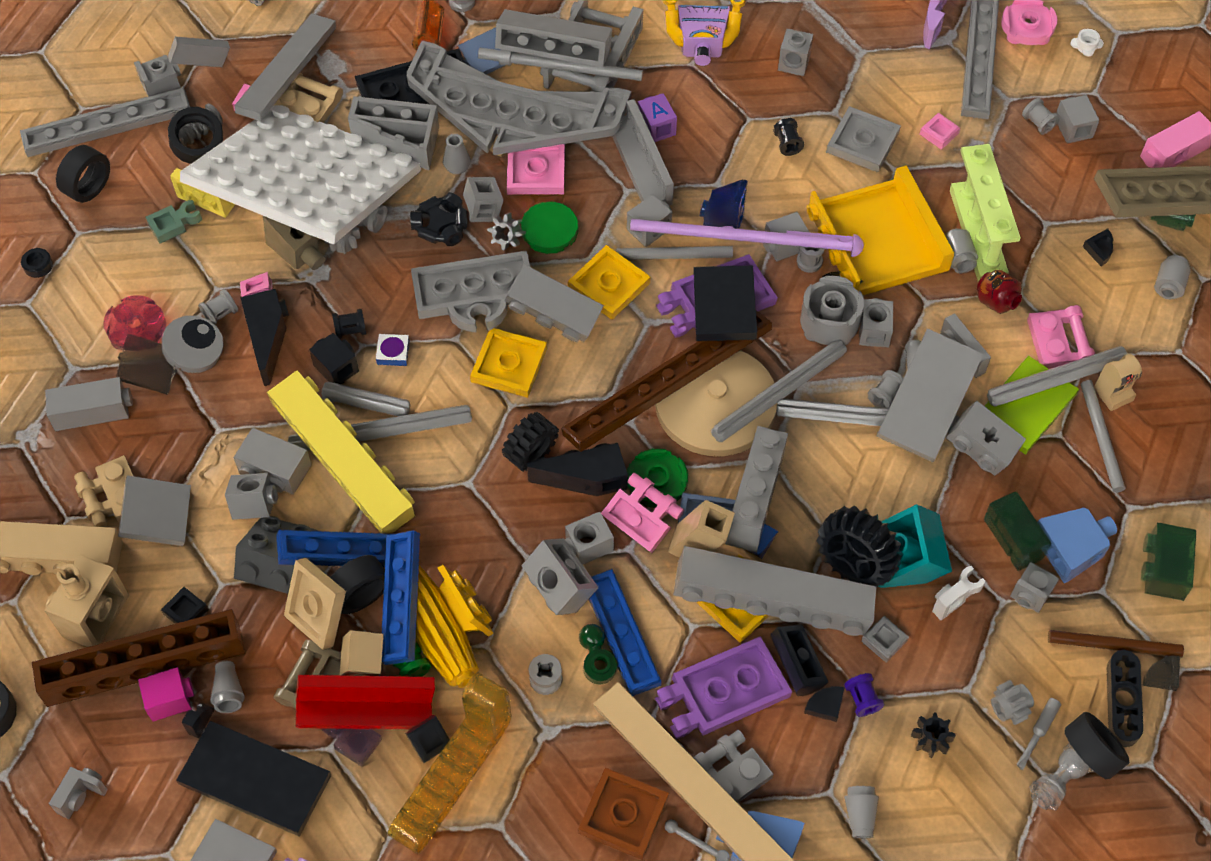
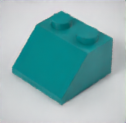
[878,504,952,588]

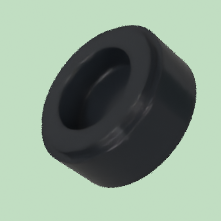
[21,248,53,278]

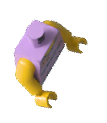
[662,0,746,66]

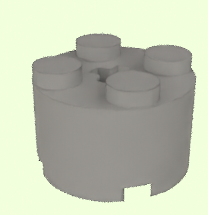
[800,276,864,345]

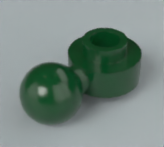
[579,624,617,685]

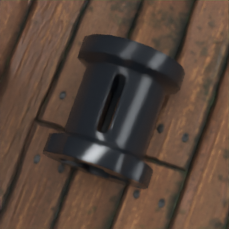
[773,118,804,156]
[332,309,367,339]

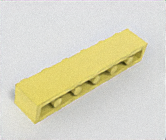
[267,370,415,534]

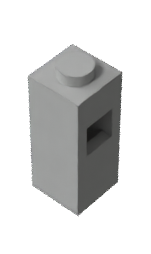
[45,377,133,431]

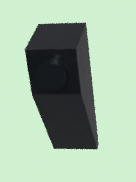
[240,289,289,386]

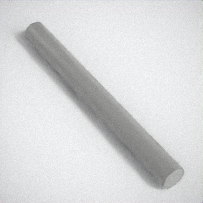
[616,246,733,260]
[1080,380,1126,493]

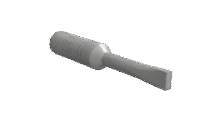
[1017,698,1061,770]

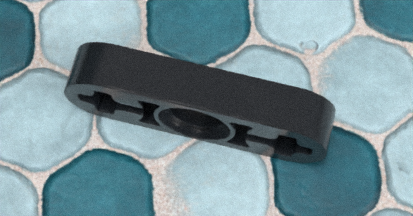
[1106,650,1143,747]

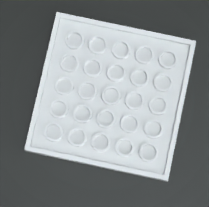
[180,105,421,244]

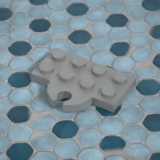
[411,251,530,332]

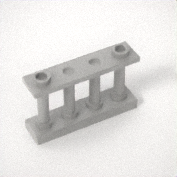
[540,0,643,92]

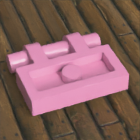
[601,473,684,553]

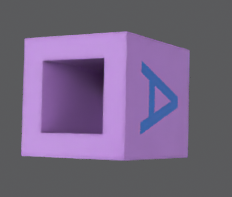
[638,93,677,142]

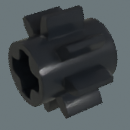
[911,712,956,758]

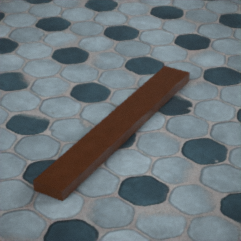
[561,310,772,452]

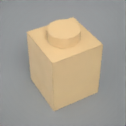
[340,630,384,676]

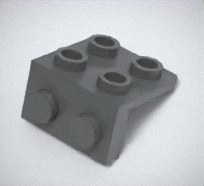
[234,516,318,594]

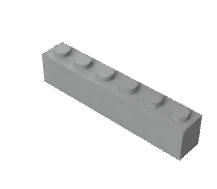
[673,546,876,636]

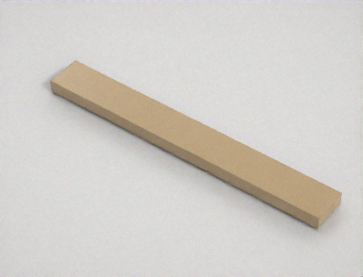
[593,682,794,861]

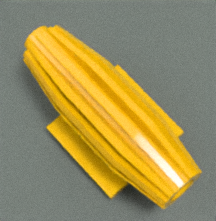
[416,564,494,688]

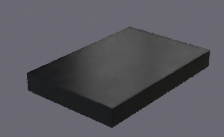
[694,265,757,341]

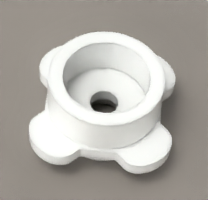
[1070,29,1104,57]

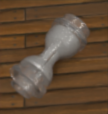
[1030,743,1092,810]

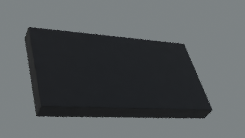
[354,48,465,104]
[176,721,331,837]

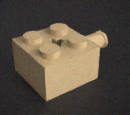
[45,554,129,647]

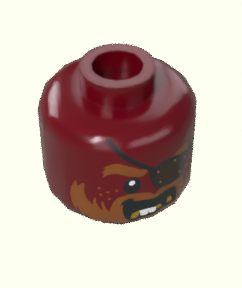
[977,270,1022,314]

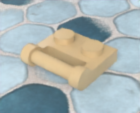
[273,72,343,123]

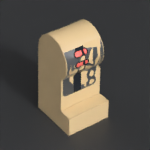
[1094,354,1142,411]

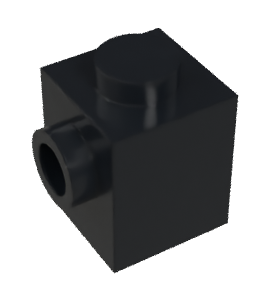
[309,333,359,384]

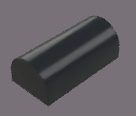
[770,624,829,696]

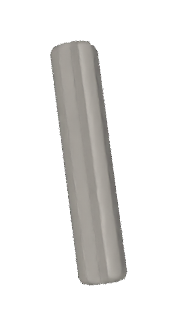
[321,382,411,416]

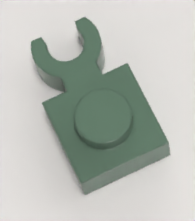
[145,200,202,244]

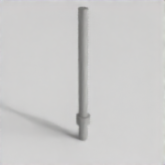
[478,47,643,81]

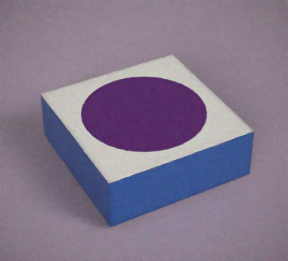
[376,334,410,366]

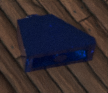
[700,179,748,229]

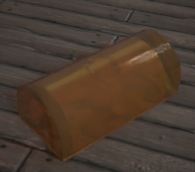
[412,0,445,51]

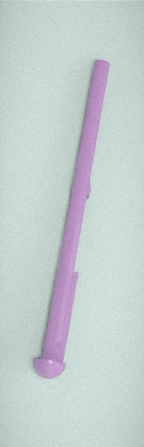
[630,219,864,257]

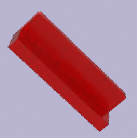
[295,675,435,729]

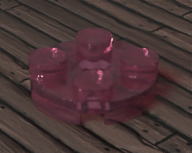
[103,295,166,352]

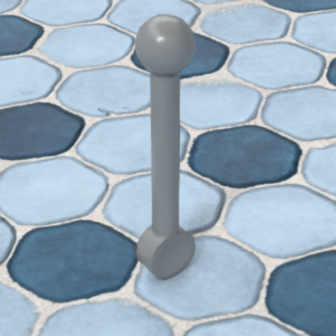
[665,819,730,861]

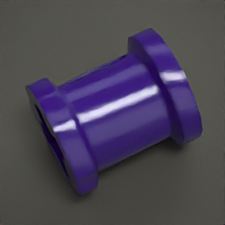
[844,673,885,717]

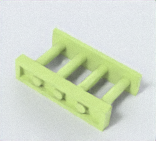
[950,144,1021,282]

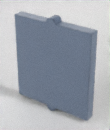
[458,27,505,74]

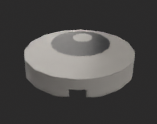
[162,316,223,373]

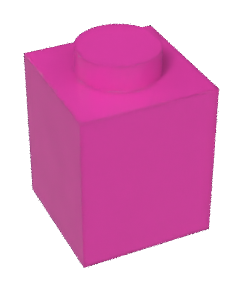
[138,667,194,722]

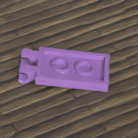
[656,254,778,338]
[655,636,792,739]

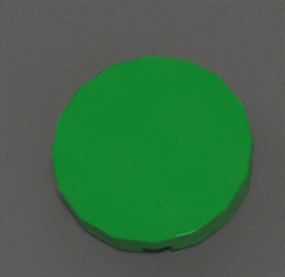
[521,201,578,254]
[627,448,688,508]

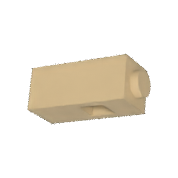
[668,500,735,558]

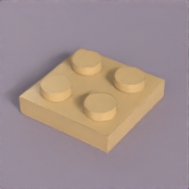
[284,558,346,650]

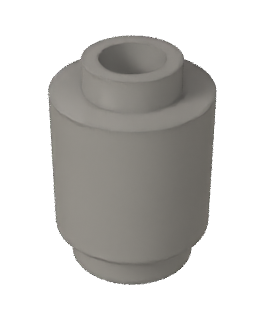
[945,228,978,273]
[1154,255,1191,300]

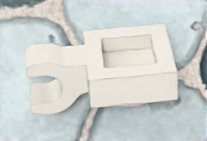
[932,566,985,620]

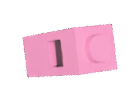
[1140,111,1211,168]

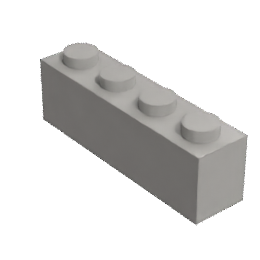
[495,9,612,67]
[725,426,788,552]

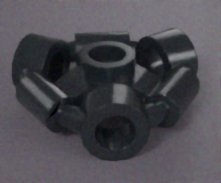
[410,192,467,247]

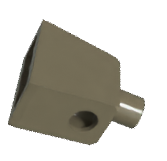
[263,216,325,270]

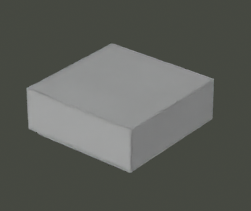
[861,616,909,663]

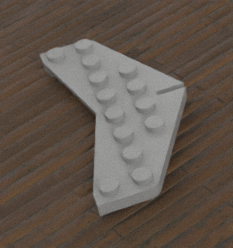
[407,41,631,155]

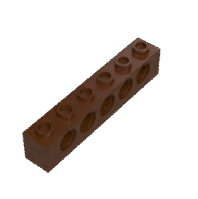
[32,609,245,707]

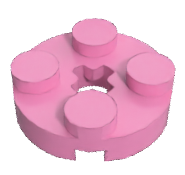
[1001,0,1057,45]

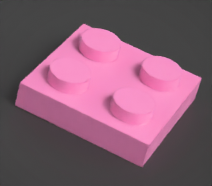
[507,144,565,195]

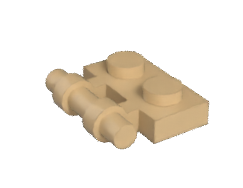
[74,455,133,527]

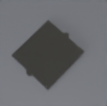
[116,334,177,395]

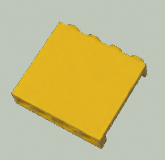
[806,165,954,295]

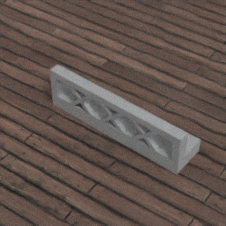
[612,99,674,205]

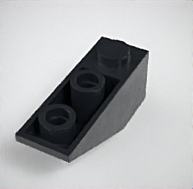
[526,443,628,496]

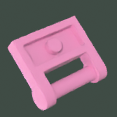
[1027,305,1095,369]

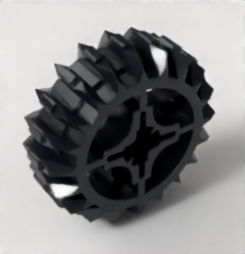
[816,505,904,588]

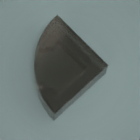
[1142,656,1180,691]

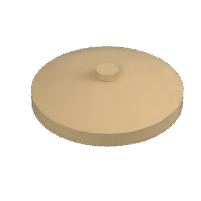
[655,350,777,457]

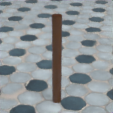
[1048,630,1184,658]

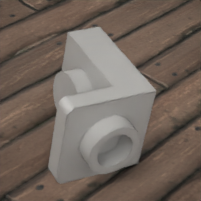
[1010,562,1059,613]
[48,767,108,819]

